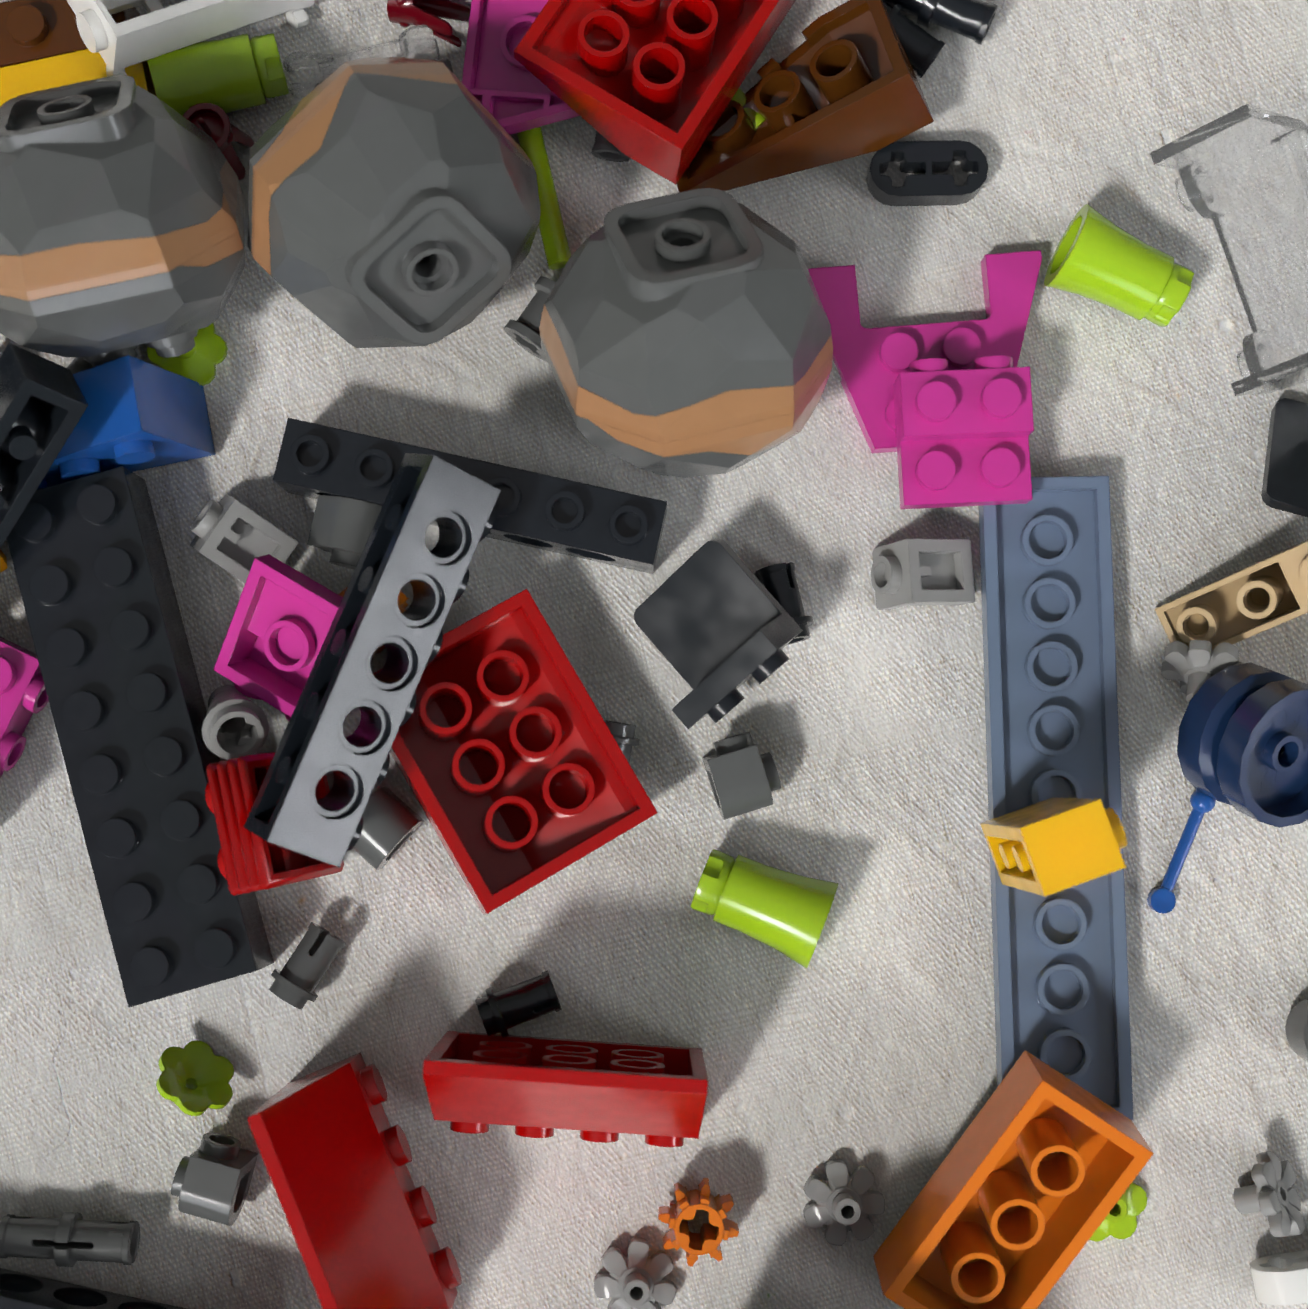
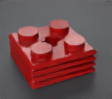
[205,752,344,896]

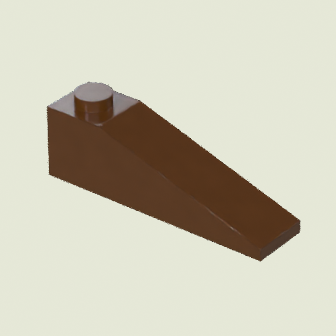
[677,0,934,192]

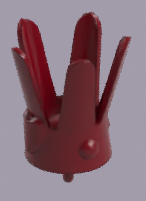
[387,0,471,47]
[183,103,254,180]

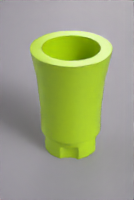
[147,33,290,116]
[1044,204,1194,327]
[691,849,839,969]

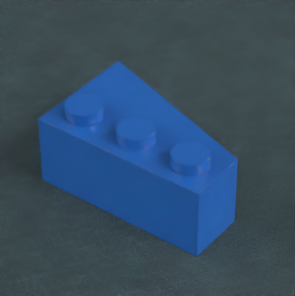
[37,355,216,490]

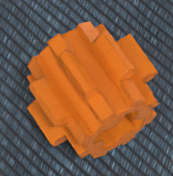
[658,1177,739,1267]

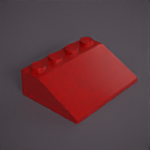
[514,0,796,185]
[373,589,658,915]
[423,1031,708,1147]
[247,1052,462,1309]

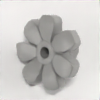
[1161,640,1243,703]
[1234,1151,1305,1238]
[803,1159,885,1246]
[594,1237,676,1309]

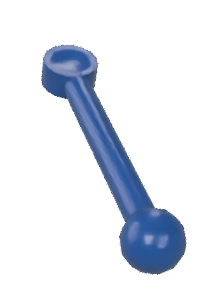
[1147,790,1216,914]

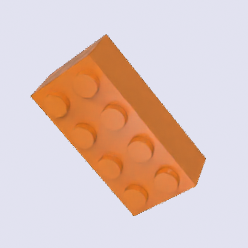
[873,1050,1154,1309]

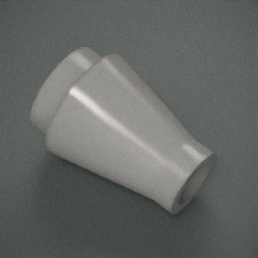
[202,685,269,760]

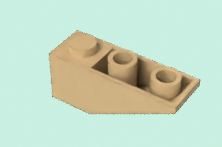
[1155,539,1308,650]

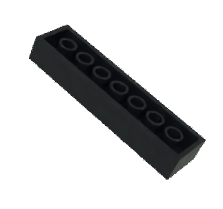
[7,466,274,1007]

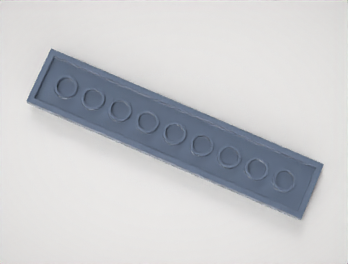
[979,476,1134,1120]

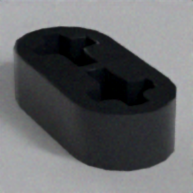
[866,140,988,206]

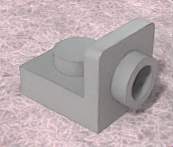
[190,494,299,583]
[870,538,975,610]

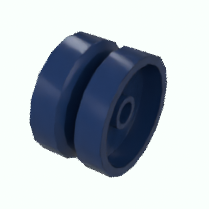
[1177,662,1308,828]

